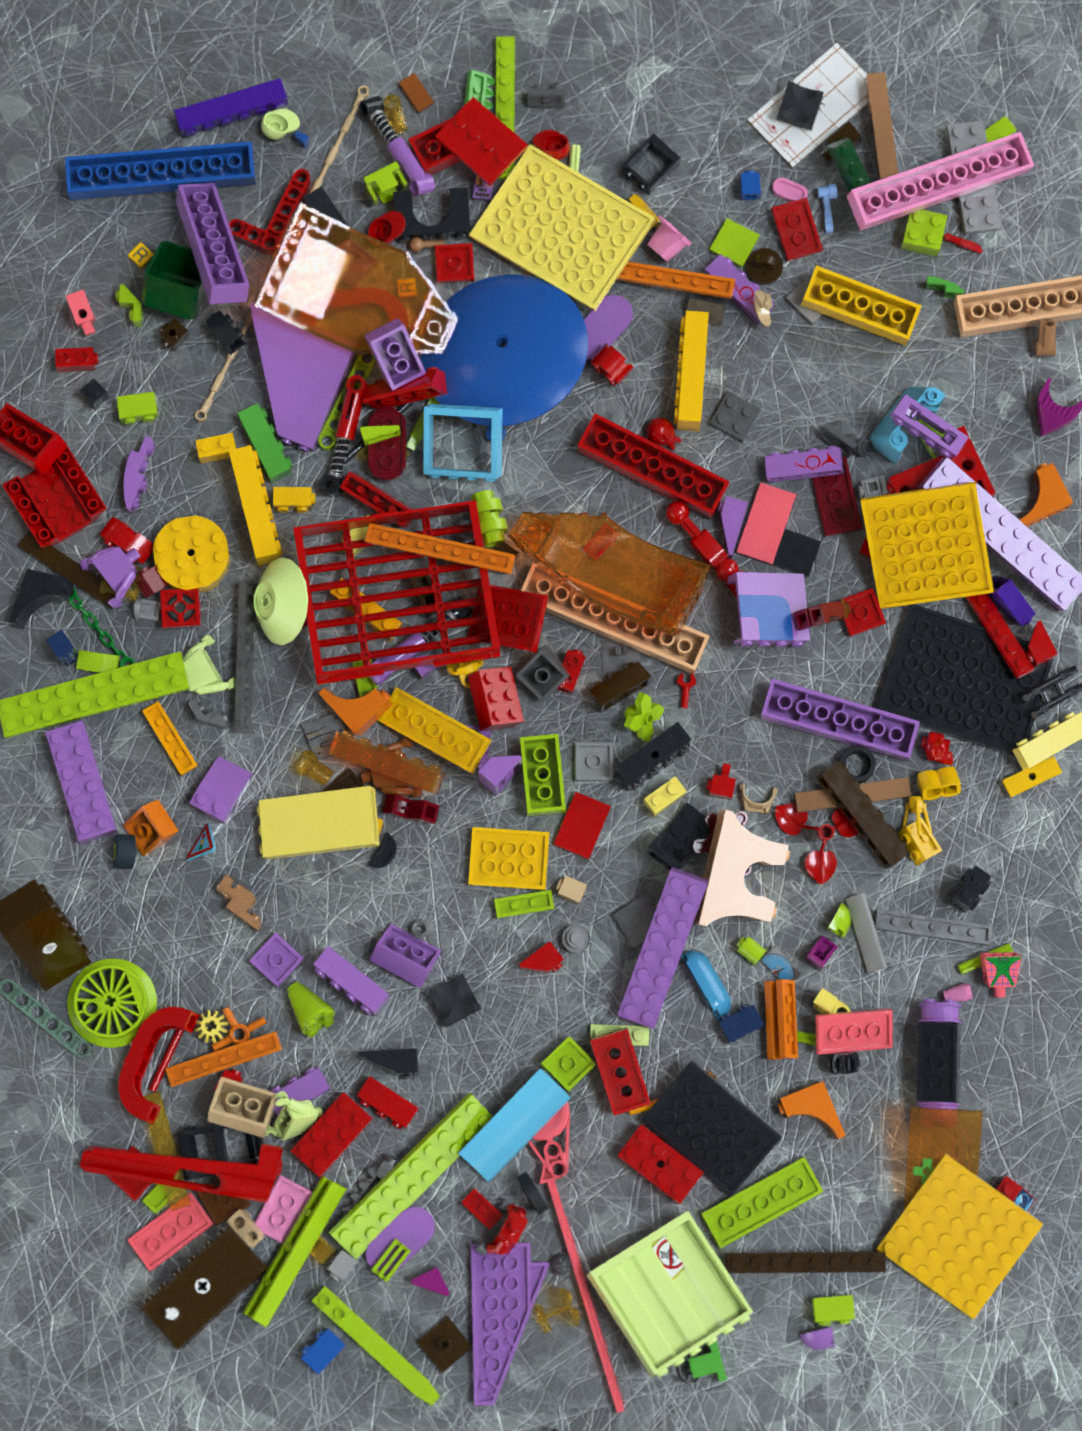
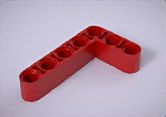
[228,169,311,256]

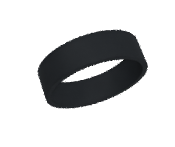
[516,1172,549,1215]

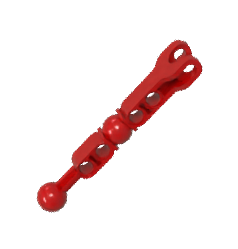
[665,501,742,598]

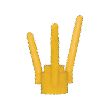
[901,796,932,837]

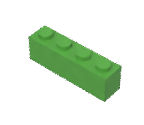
[237,403,293,483]

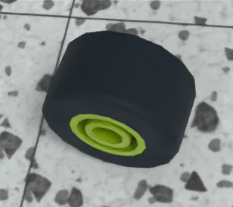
[112,834,136,869]

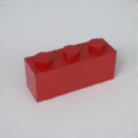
[357,1076,419,1130]

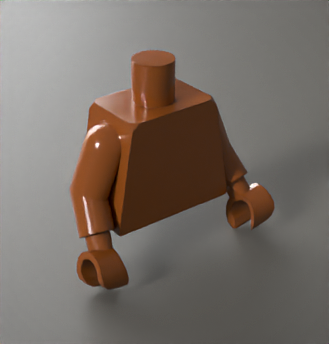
[361,737,422,798]

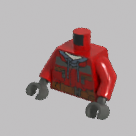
[474,1198,529,1255]

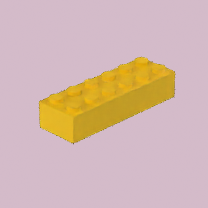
[800,265,921,346]
[673,311,709,432]
[229,445,283,567]

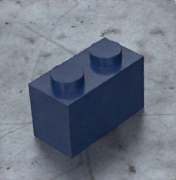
[46,629,78,666]
[718,1004,764,1044]

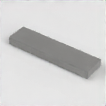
[846,893,887,973]

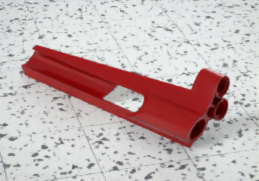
[79,1144,283,1203]

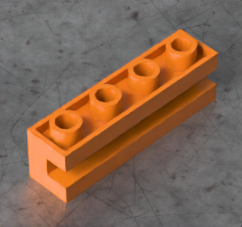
[764,979,798,1060]

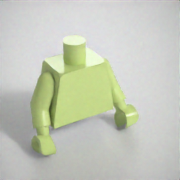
[183,635,236,695]
[265,1091,323,1141]

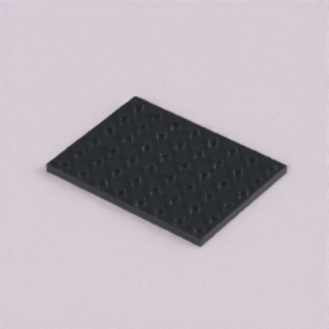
[876,604,1053,756]

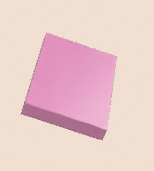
[255,1175,313,1244]

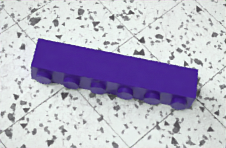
[174,78,289,137]

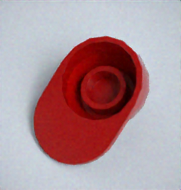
[533,130,570,160]
[368,211,406,246]

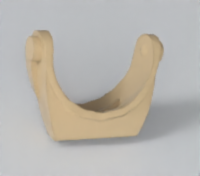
[754,290,773,327]
[740,783,778,814]

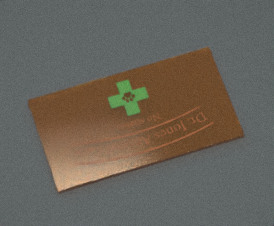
[903,1107,983,1211]

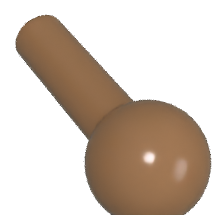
[409,237,445,252]

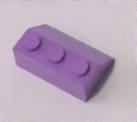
[478,755,522,796]
[369,924,442,988]

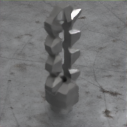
[341,1155,399,1216]

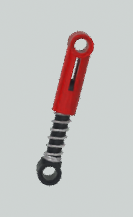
[321,375,368,497]

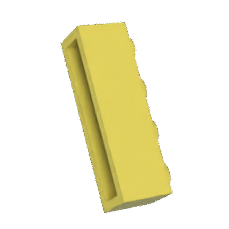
[1012,711,1082,770]

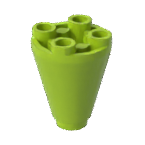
[287,982,335,1038]

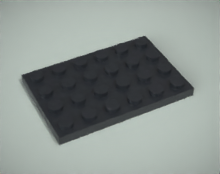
[641,1060,782,1197]

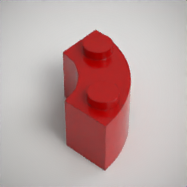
[99,517,154,565]

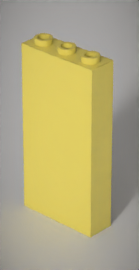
[257,786,379,860]

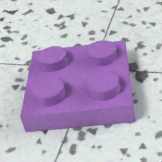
[249,932,304,988]

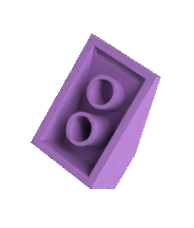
[189,756,252,824]

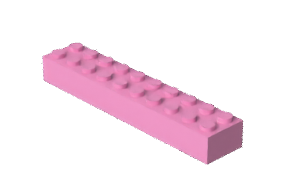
[846,132,1034,231]

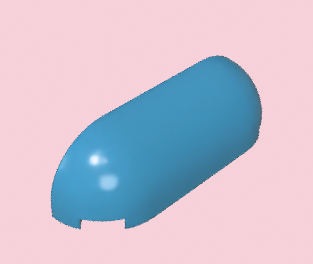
[681,950,731,1022]

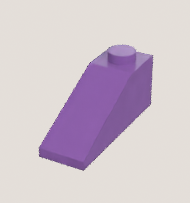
[718,496,748,559]

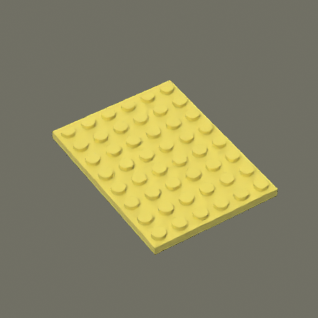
[469,144,656,312]

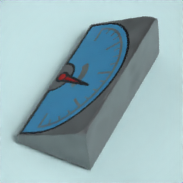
[760,946,802,980]

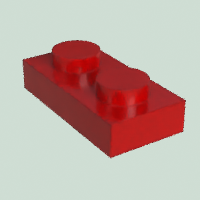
[461,1188,503,1230]

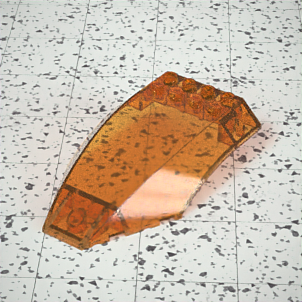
[254,203,458,355]
[509,512,711,638]

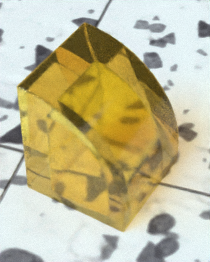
[310,1236,336,1265]

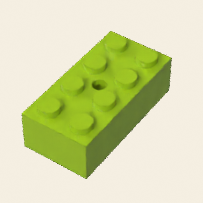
[520,734,566,817]

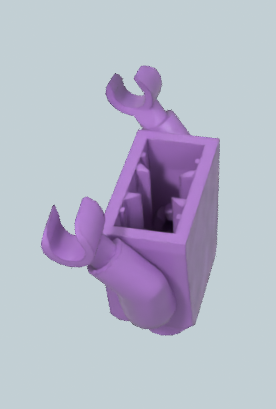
[80,547,141,608]

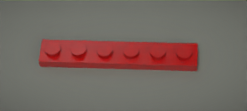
[966,594,1035,679]

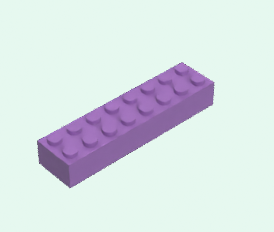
[176,183,249,304]
[760,679,920,762]
[617,867,708,1029]

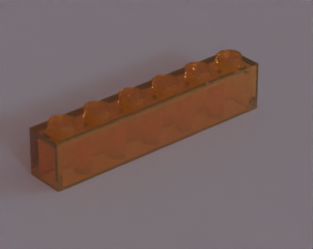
[329,730,446,795]

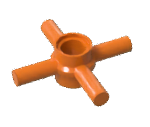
[212,1007,267,1062]

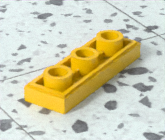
[1002,756,1062,798]

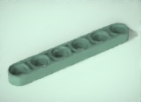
[0,979,92,1058]

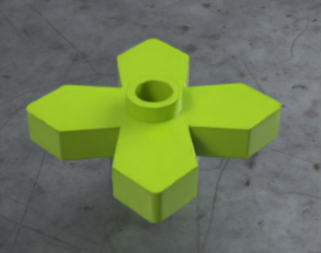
[624,692,664,742]

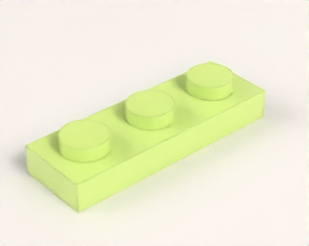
[590,1024,649,1046]

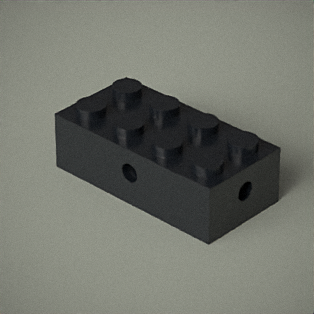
[615,722,692,791]

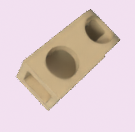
[227,1209,265,1248]

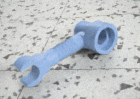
[818,183,837,233]

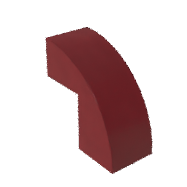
[382,794,440,824]

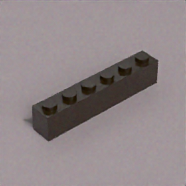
[816,760,909,869]

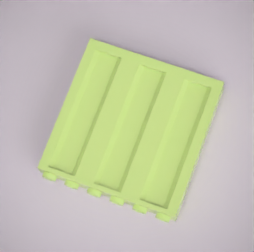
[587,1211,753,1378]

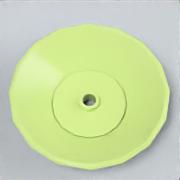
[254,557,308,646]

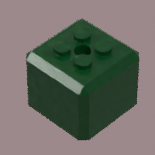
[142,241,207,320]

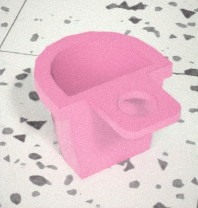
[647,215,692,262]

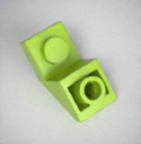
[116,284,143,327]

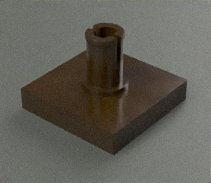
[417,1317,473,1373]

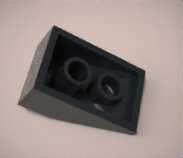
[358,1048,419,1079]

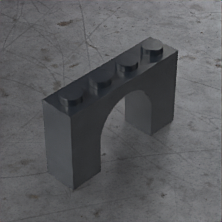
[393,187,471,243]

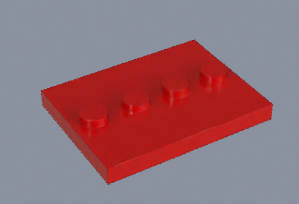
[435,97,528,186]
[467,585,549,653]

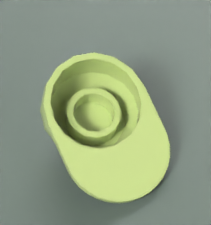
[261,109,300,140]

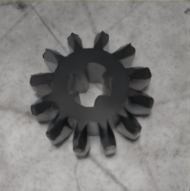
[827,1052,860,1074]

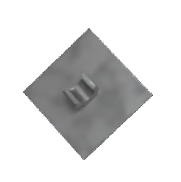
[601,636,640,672]

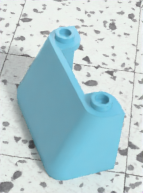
[869,387,946,465]

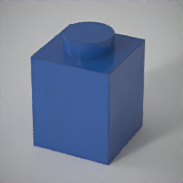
[740,170,761,201]

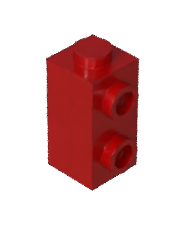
[55,347,99,372]
[557,649,586,695]

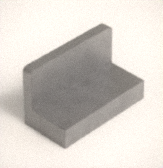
[687,293,728,326]

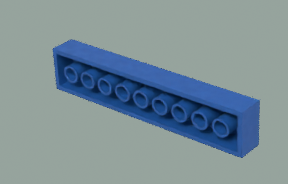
[65,141,256,200]

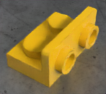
[897,818,943,866]

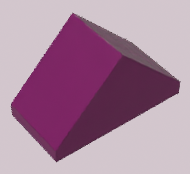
[805,935,838,970]
[411,1267,450,1297]

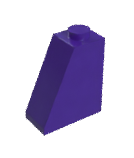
[988,576,1036,626]

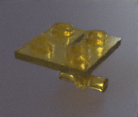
[534,1287,581,1333]

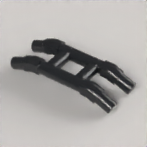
[1023,665,1082,719]

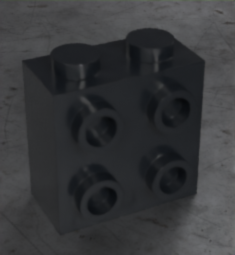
[949,865,992,913]

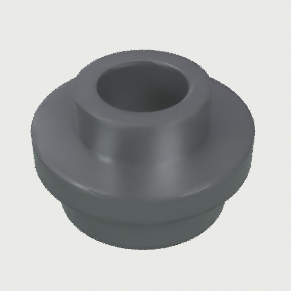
[856,438,873,457]
[410,919,430,939]

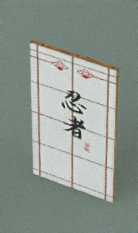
[747,43,868,168]

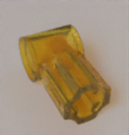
[384,94,408,134]
[294,750,334,786]

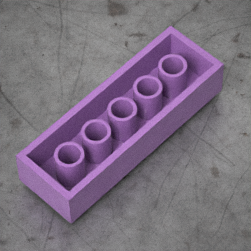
[45,721,118,845]

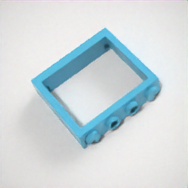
[424,404,502,482]

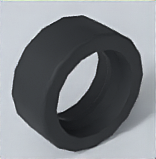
[839,746,876,784]

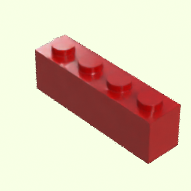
[340,471,414,528]

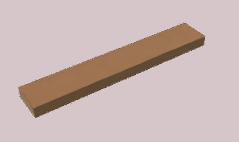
[794,777,911,813]

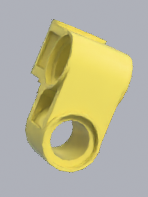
[813,988,851,1014]

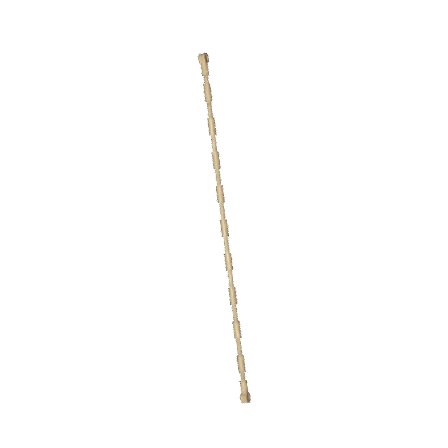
[195,86,369,423]

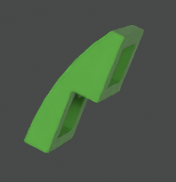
[925,276,964,299]

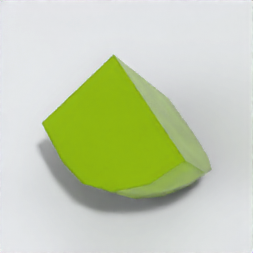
[827,903,851,939]

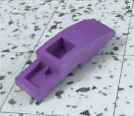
[124,436,156,514]

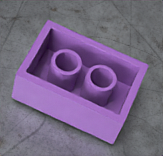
[364,318,426,391]

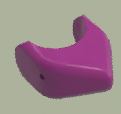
[1035,377,1082,436]

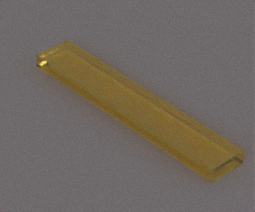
[144,1092,191,1211]

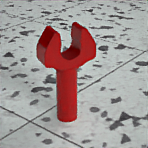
[677,673,696,709]

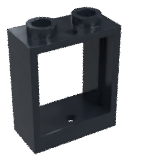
[622,133,681,195]

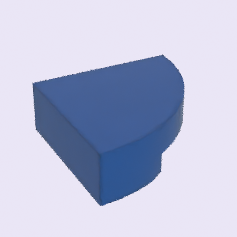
[292,131,310,149]

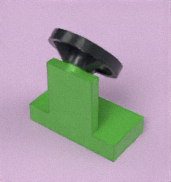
[676,1341,727,1384]

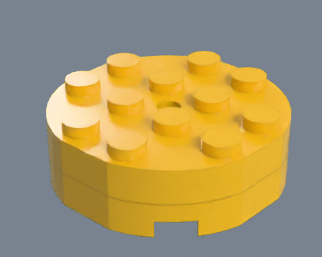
[153,515,231,593]

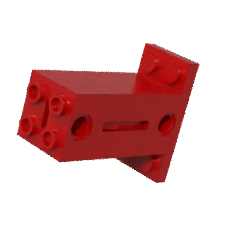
[886,426,996,498]

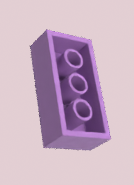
[313,946,390,1016]

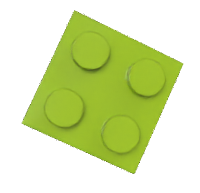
[901,210,948,257]

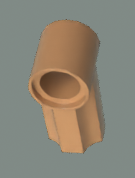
[1035,319,1057,356]

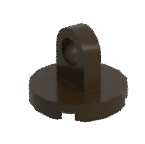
[746,248,783,285]

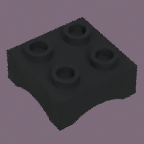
[776,81,824,131]
[428,973,481,1027]

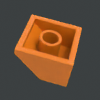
[123,800,179,857]

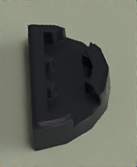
[368,832,397,868]

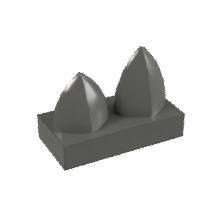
[527,82,565,108]
[818,421,858,459]

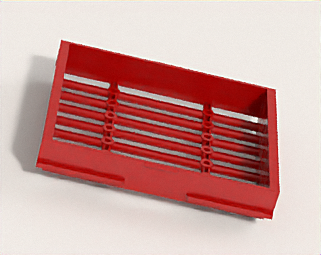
[293,500,501,685]

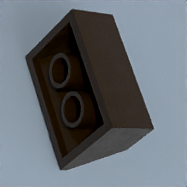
[589,661,651,713]

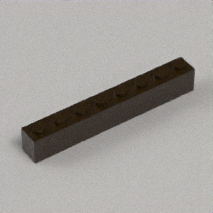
[726,1252,886,1274]

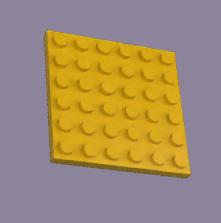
[861,481,994,609]
[876,1153,1043,1319]

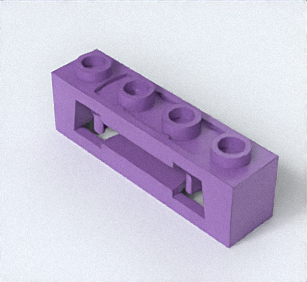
[890,394,969,459]

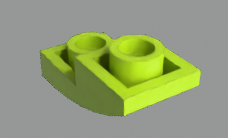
[76,650,119,673]

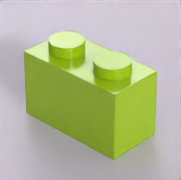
[117,392,159,425]
[812,1295,855,1326]

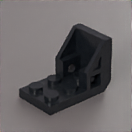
[647,802,710,871]

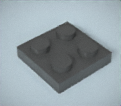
[710,391,761,443]

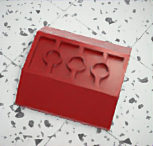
[2,446,107,548]

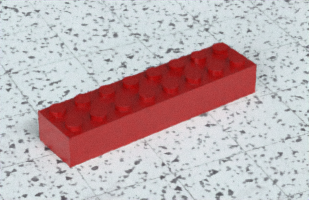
[577,413,730,519]

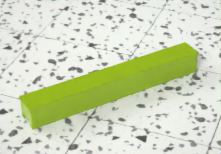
[243,1176,347,1328]

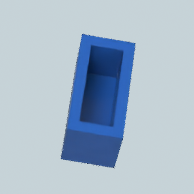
[301,1328,346,1375]

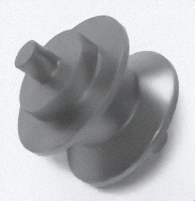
[551,1254,573,1276]

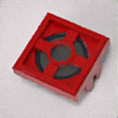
[160,588,202,629]

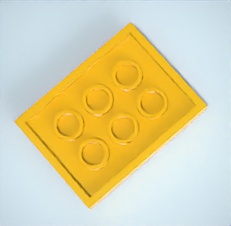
[468,827,549,891]

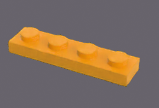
[142,701,198,776]

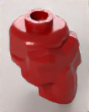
[921,732,953,766]

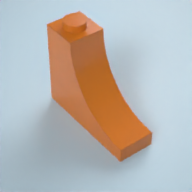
[1019,463,1073,527]
[319,688,393,736]
[777,1081,846,1140]

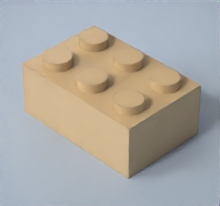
[208,1077,277,1138]

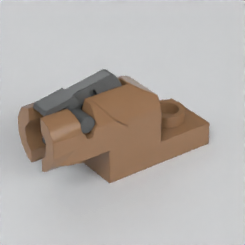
[216,875,263,932]

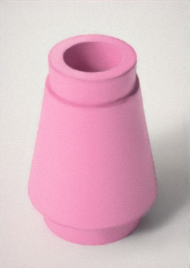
[943,982,973,1002]

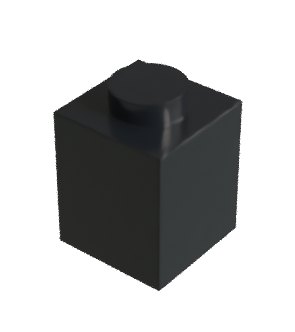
[80,378,109,410]

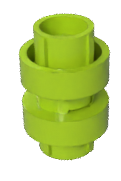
[471,490,509,548]

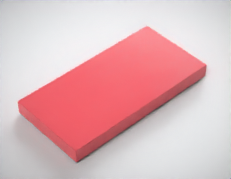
[736,482,796,565]
[816,1009,893,1055]
[127,1192,214,1272]

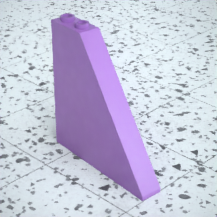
[250,302,357,452]

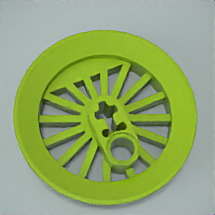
[67,958,157,1048]

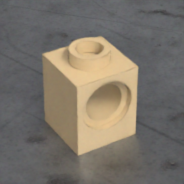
[556,876,587,905]

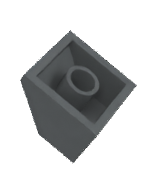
[515,645,570,702]

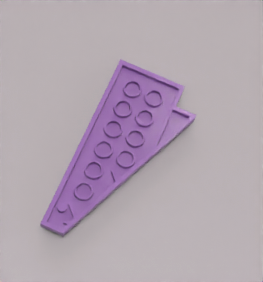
[471,1243,549,1405]

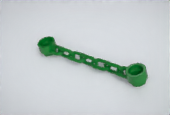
[69,587,135,667]

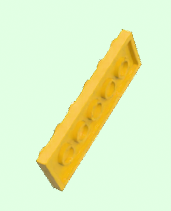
[378,687,492,774]

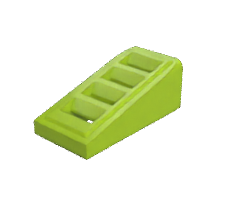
[360,425,401,446]

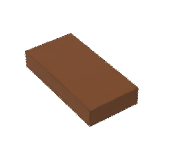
[399,73,434,114]

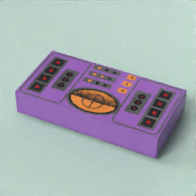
[473,174,493,202]

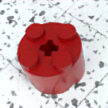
[590,343,634,387]

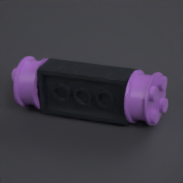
[916,999,962,1128]

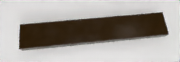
[18,531,116,610]

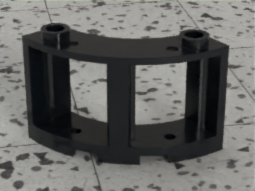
[176,1124,263,1180]

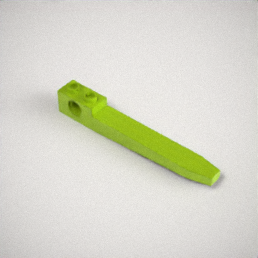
[312,1286,440,1405]

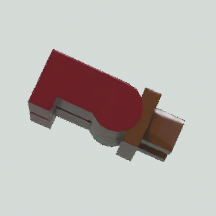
[794,599,851,631]

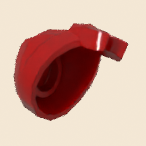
[645,417,681,450]

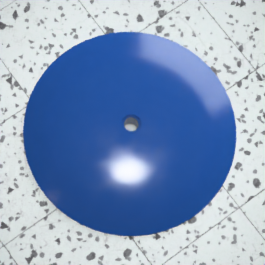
[421,275,588,426]

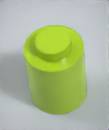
[736,936,767,965]

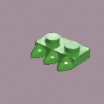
[464,70,496,110]

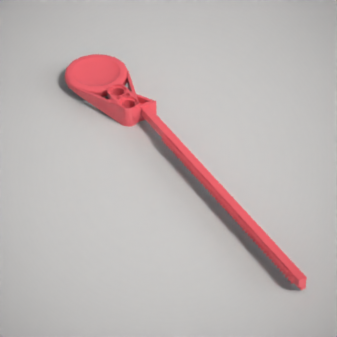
[528,1102,626,1413]

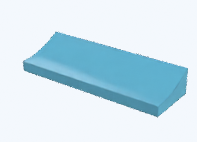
[458,1069,571,1182]

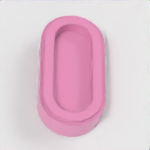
[772,178,808,202]

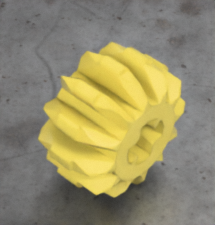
[195,1010,228,1043]

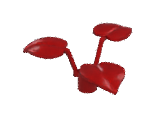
[775,803,859,884]

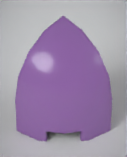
[799,1327,835,1350]

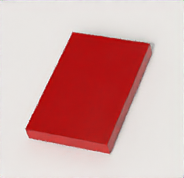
[771,197,823,262]
[553,792,611,860]

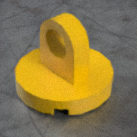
[446,660,484,688]

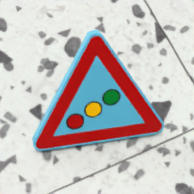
[185,823,216,861]

